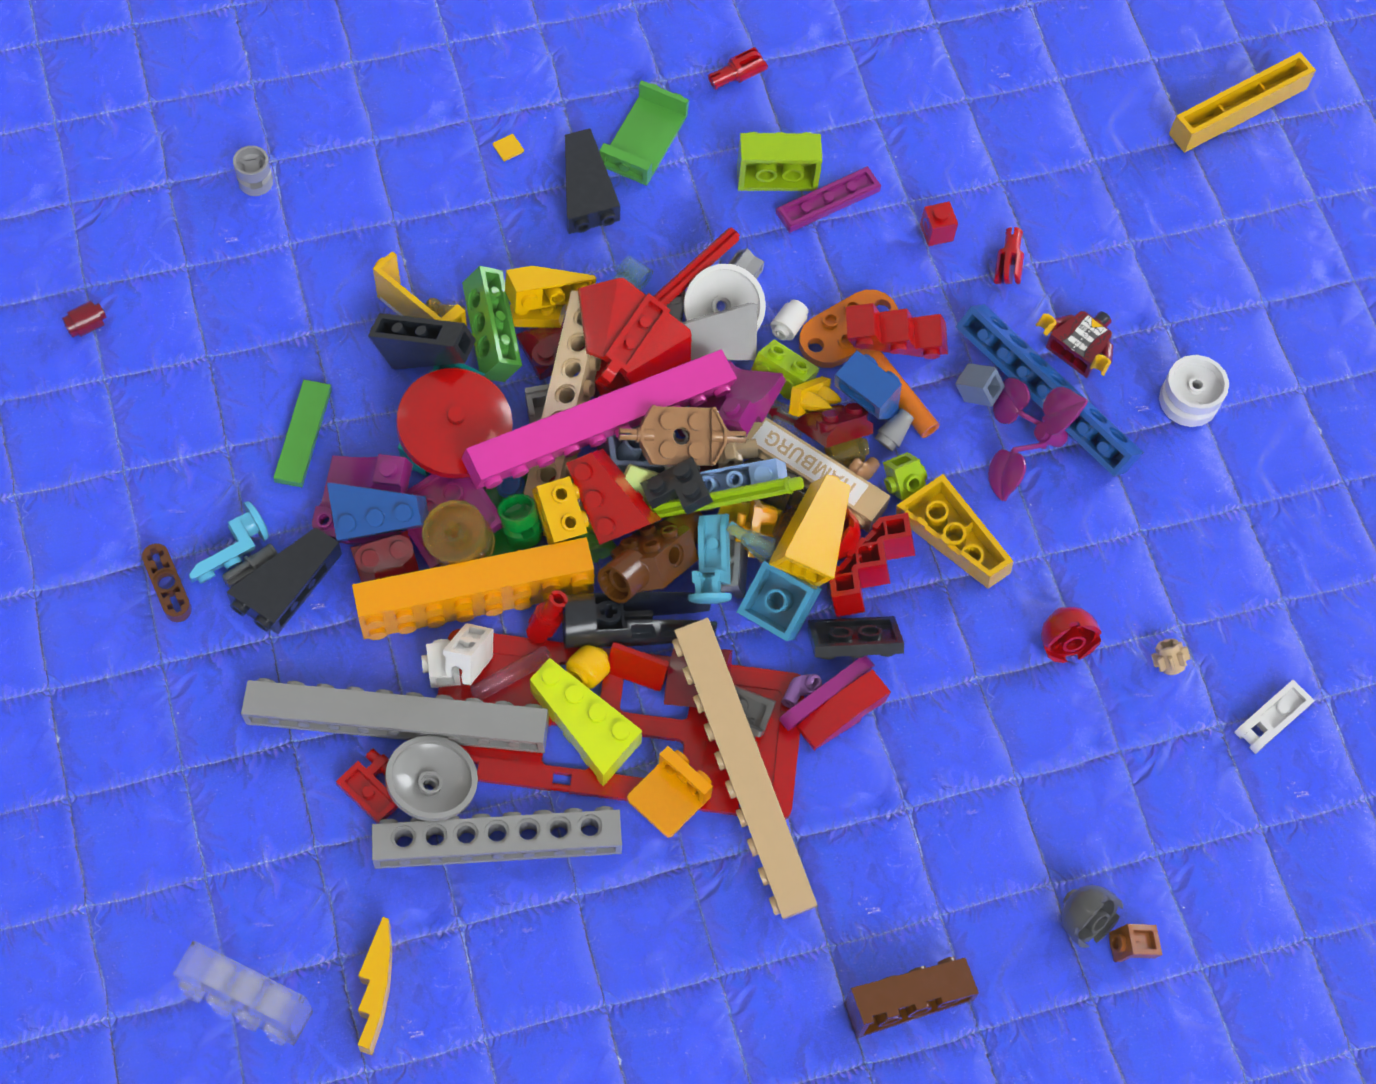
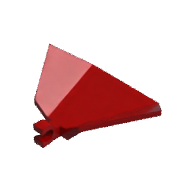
[578,278,692,389]

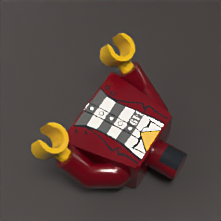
[1035,311,1113,378]

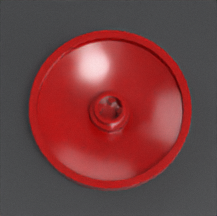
[396,368,513,479]

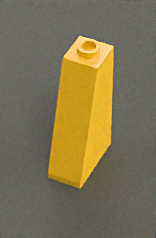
[769,474,851,587]

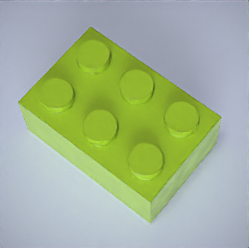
[737,132,822,191]

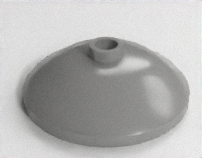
[385,735,478,821]

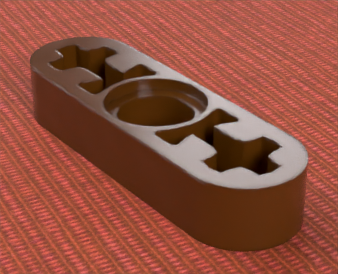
[142,543,192,622]

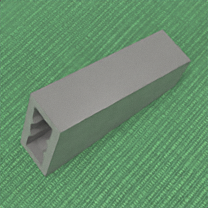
[681,303,757,360]

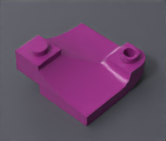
[676,361,786,437]
[312,454,413,545]

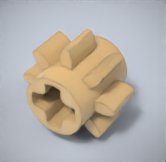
[1151,639,1191,675]

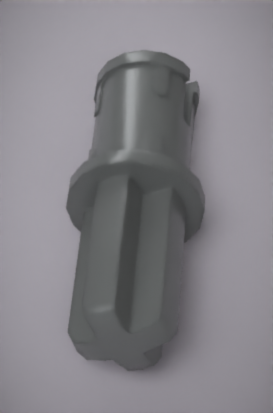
[222,544,278,588]

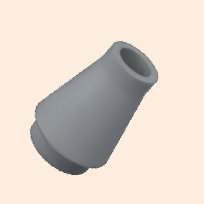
[875,408,915,452]

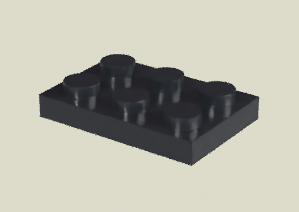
[808,616,904,659]

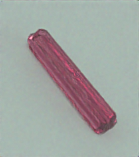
[470,646,552,700]

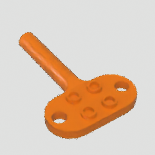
[799,289,940,438]

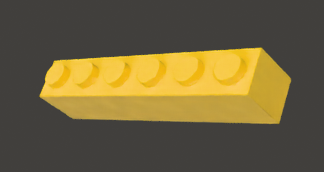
[1169,52,1316,153]

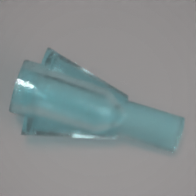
[725,521,777,563]

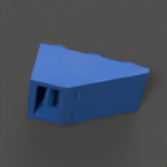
[834,350,902,419]

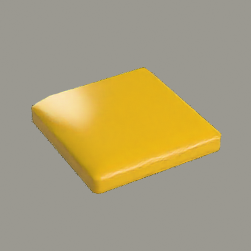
[493,134,524,162]

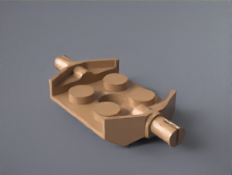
[618,405,747,466]

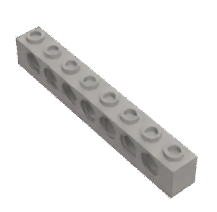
[372,806,622,869]

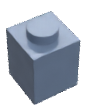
[955,363,1005,407]

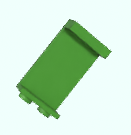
[599,80,689,186]

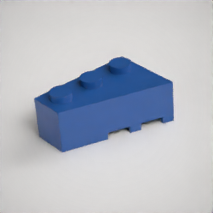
[327,482,431,541]

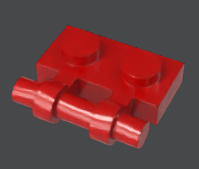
[336,748,398,824]

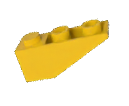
[505,266,596,313]

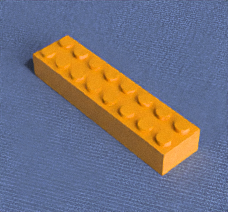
[352,537,594,640]

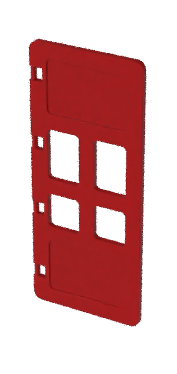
[437,629,804,820]

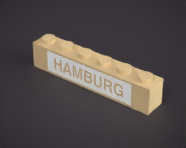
[742,417,890,533]

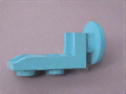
[189,501,269,584]
[688,514,732,604]

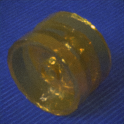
[422,500,495,566]

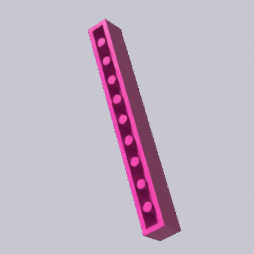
[462,349,737,490]

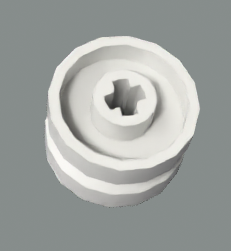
[1159,355,1229,427]

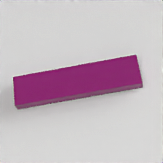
[776,166,881,233]

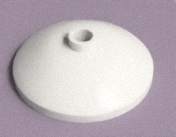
[683,264,766,331]

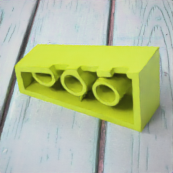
[530,658,642,786]

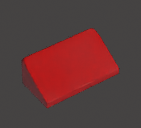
[608,642,669,691]

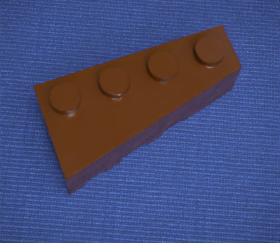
[844,956,979,1038]

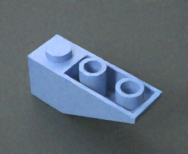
[700,458,787,493]

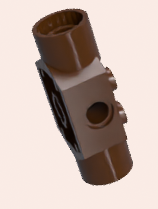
[598,511,703,603]

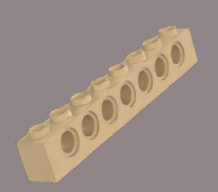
[524,291,601,509]

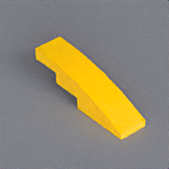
[357,917,392,1055]

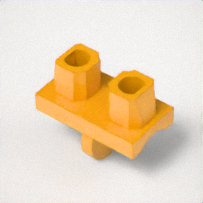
[729,499,777,558]

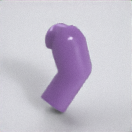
[782,674,822,708]

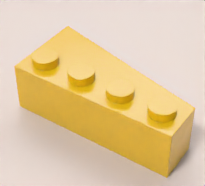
[896,474,1013,589]

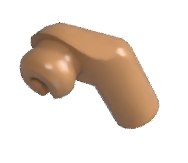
[848,457,880,481]

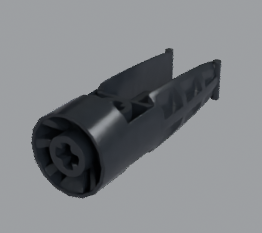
[562,591,717,649]

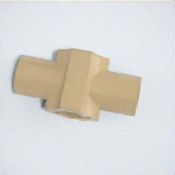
[717,436,758,468]

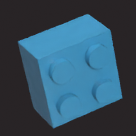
[737,560,822,641]

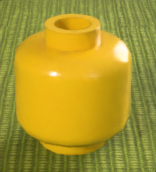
[566,645,610,689]

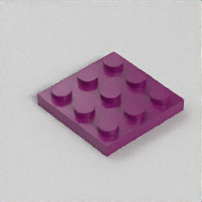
[407,474,502,569]

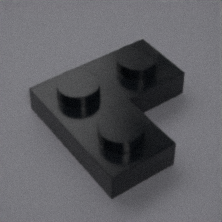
[640,457,713,515]

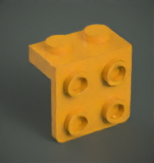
[627,746,713,838]

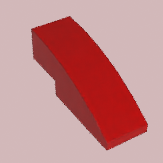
[796,669,891,751]

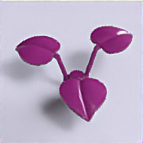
[988,378,1089,502]

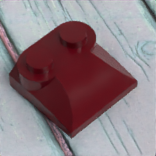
[516,314,585,380]
[794,403,873,448]
[350,530,419,582]

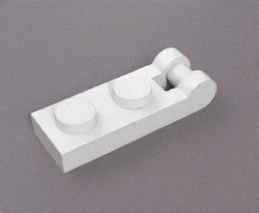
[1234,680,1315,754]

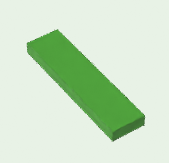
[274,379,332,488]

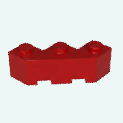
[846,303,948,359]
[830,512,916,617]

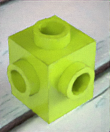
[882,452,927,500]

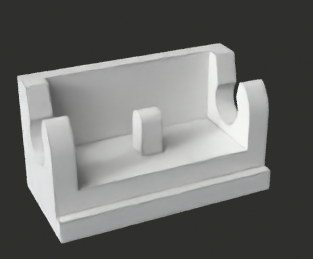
[443,623,494,685]

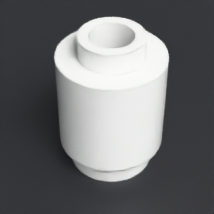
[770,299,809,341]

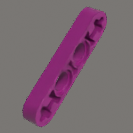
[779,655,875,731]

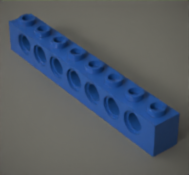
[955,304,1144,477]

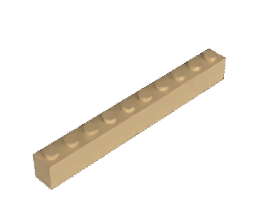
[672,618,818,920]

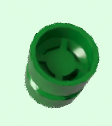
[498,494,543,549]

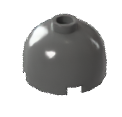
[1061,885,1123,948]

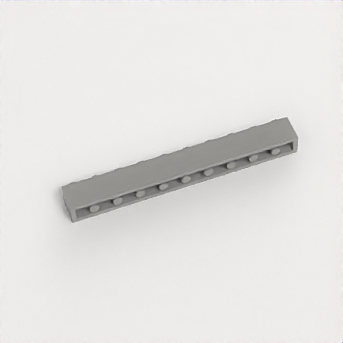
[241,678,549,753]

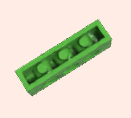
[462,266,522,382]

